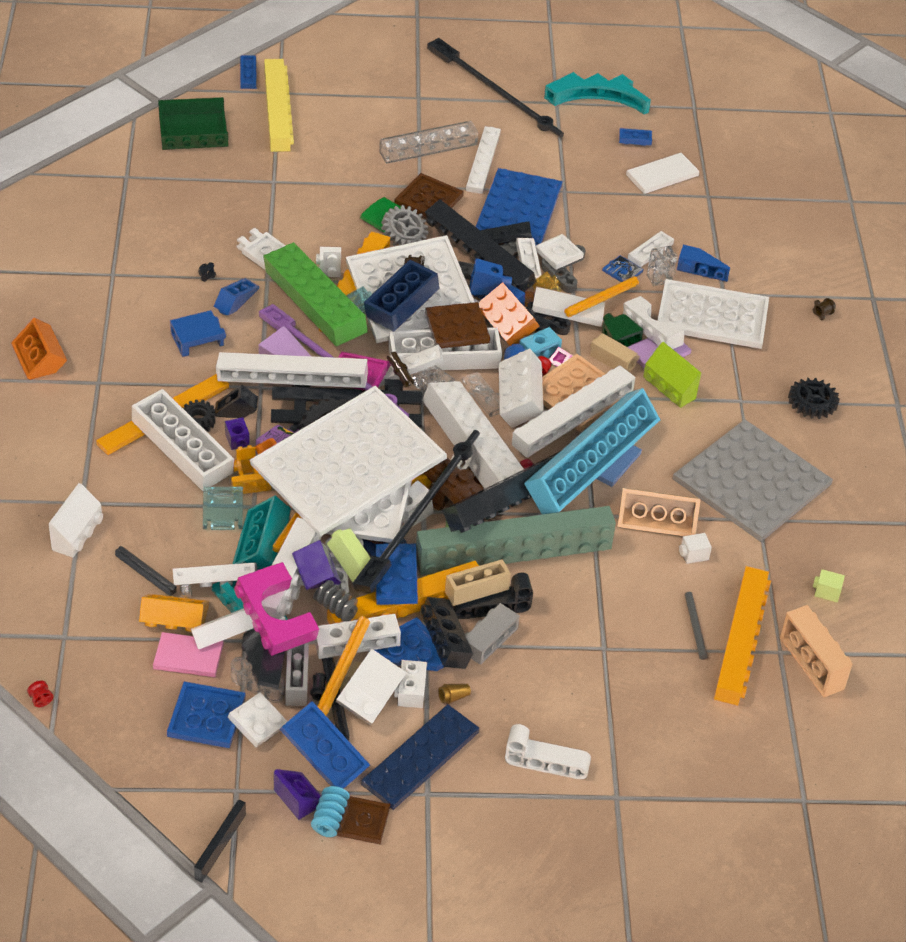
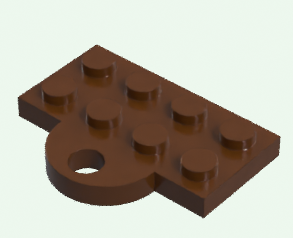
[424,458,498,520]

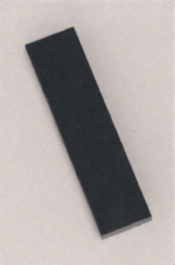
[194,800,246,883]

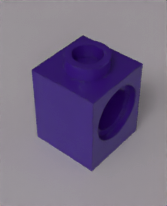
[225,417,250,450]

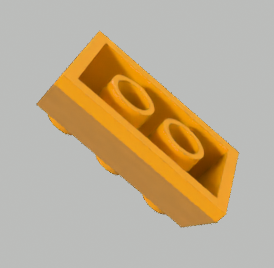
[139,594,209,632]

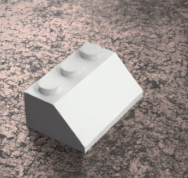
[49,483,103,558]

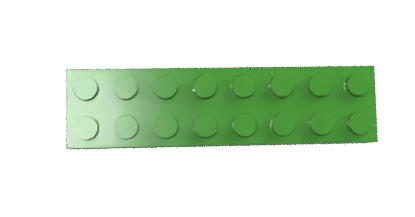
[263,242,368,346]

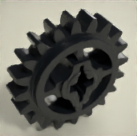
[788,377,840,419]

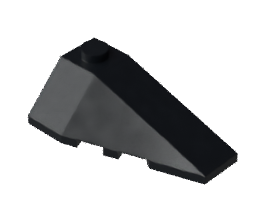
[241,628,285,689]

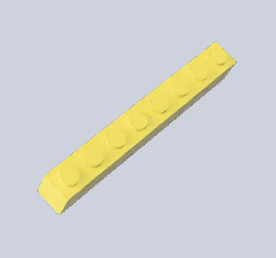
[264,59,294,152]

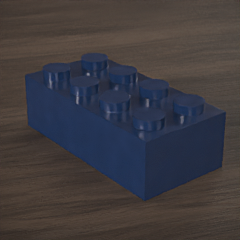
[364,260,440,332]

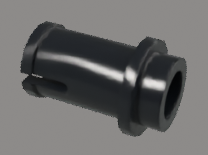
[310,673,326,701]

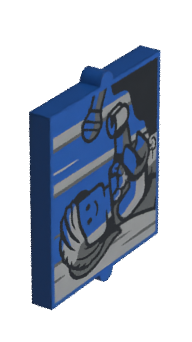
[602,255,644,282]

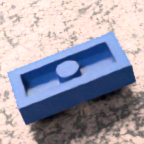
[619,128,652,146]

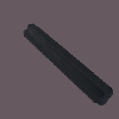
[115,546,177,596]

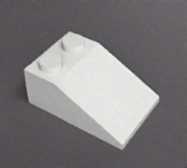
[336,649,407,725]

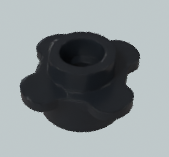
[198,262,216,282]

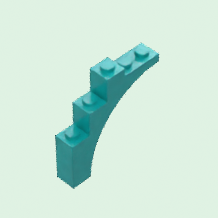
[544,72,651,115]

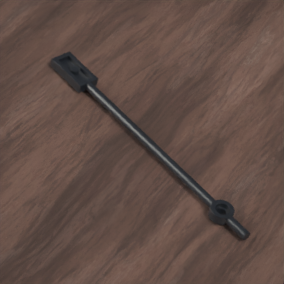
[427,38,564,138]
[353,430,480,593]

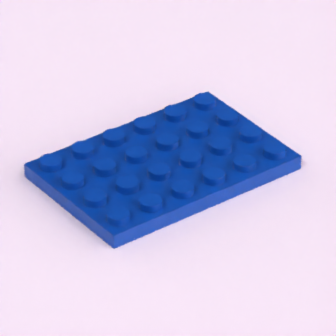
[476,168,563,246]

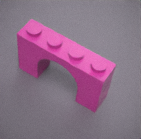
[234,562,319,656]

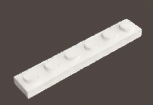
[466,126,501,194]

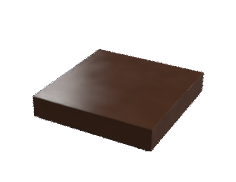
[337,796,390,845]

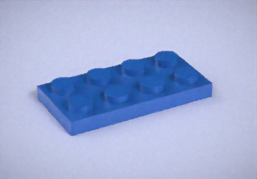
[376,543,418,605]
[280,701,370,789]

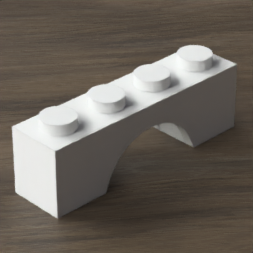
[623,296,684,349]

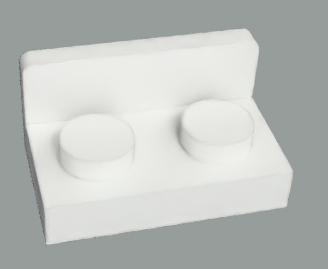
[316,247,341,277]

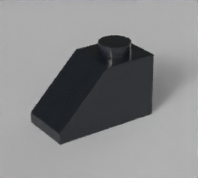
[215,385,258,418]

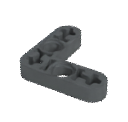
[541,245,586,293]

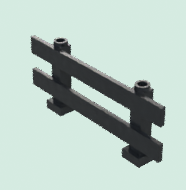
[270,379,422,429]

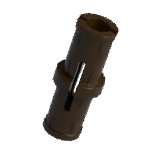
[386,351,414,387]

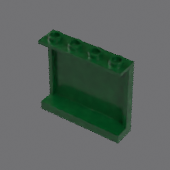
[158,97,229,150]

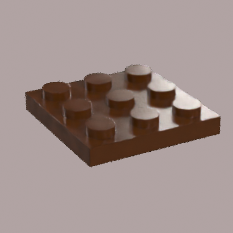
[394,173,464,218]
[425,302,490,349]

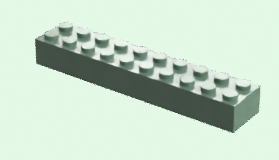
[416,506,616,575]

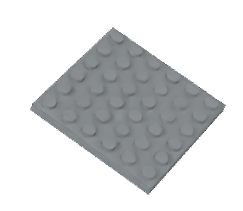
[672,420,833,542]

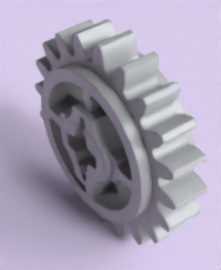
[381,205,428,246]

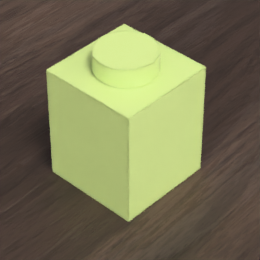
[813,569,845,602]

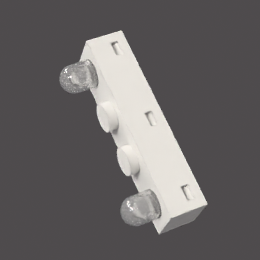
[173,563,257,598]

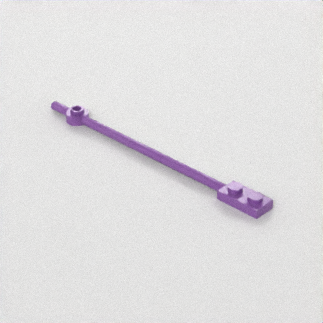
[259,304,409,417]

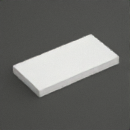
[626,153,699,194]
[532,287,605,327]

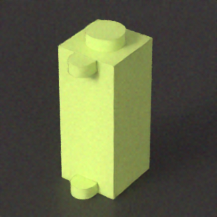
[327,528,371,582]

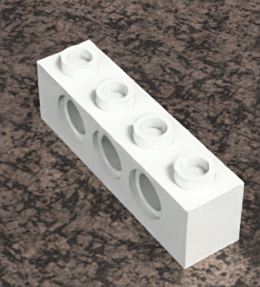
[314,614,401,659]

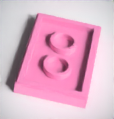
[153,632,224,677]

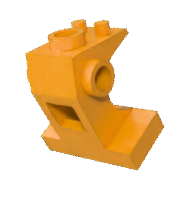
[231,445,271,496]

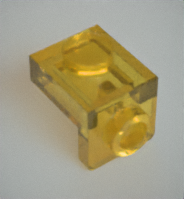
[532,271,561,292]

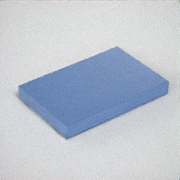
[596,445,642,487]

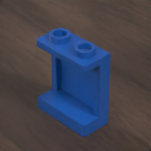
[170,310,226,357]

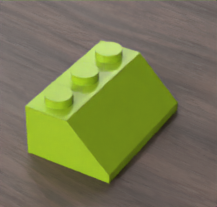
[643,342,701,408]

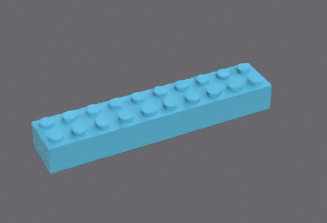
[524,388,660,515]

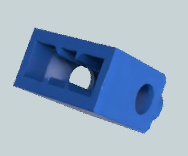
[469,259,512,295]

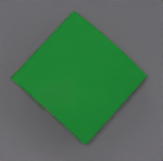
[360,197,401,232]

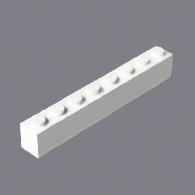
[216,352,368,388]
[512,365,636,458]

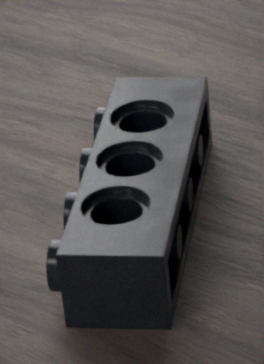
[420,597,473,669]

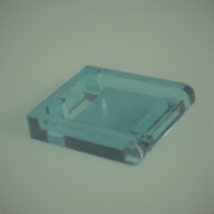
[203,487,243,530]

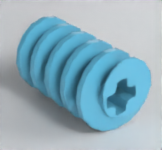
[311,786,350,837]

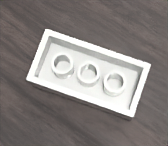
[499,349,544,428]

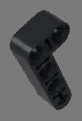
[451,572,533,619]

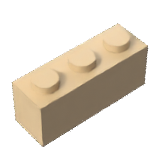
[445,559,511,606]

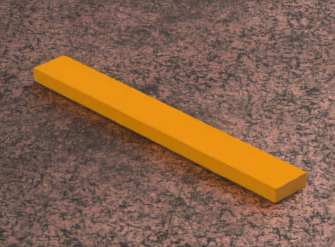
[96,374,229,455]

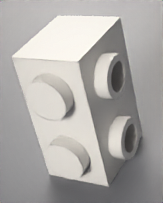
[394,660,427,708]

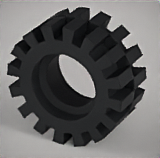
[182,400,216,432]

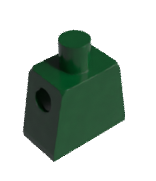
[602,313,644,347]

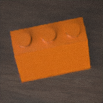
[11,318,67,380]

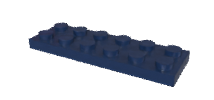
[361,704,480,810]

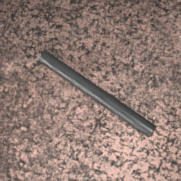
[685,592,707,660]

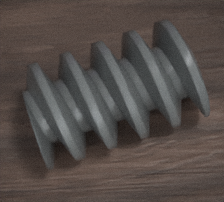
[313,580,358,622]

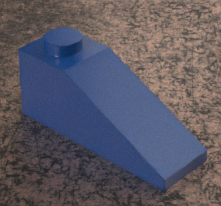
[213,278,260,315]

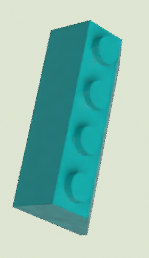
[232,495,291,571]

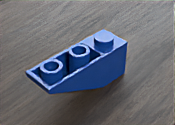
[677,244,730,282]

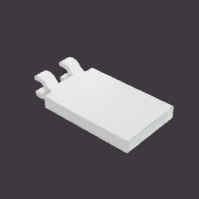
[237,228,286,270]

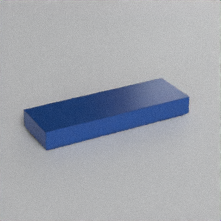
[240,55,257,89]

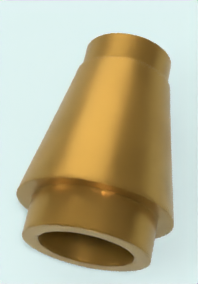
[438,683,471,704]

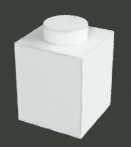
[679,533,712,564]

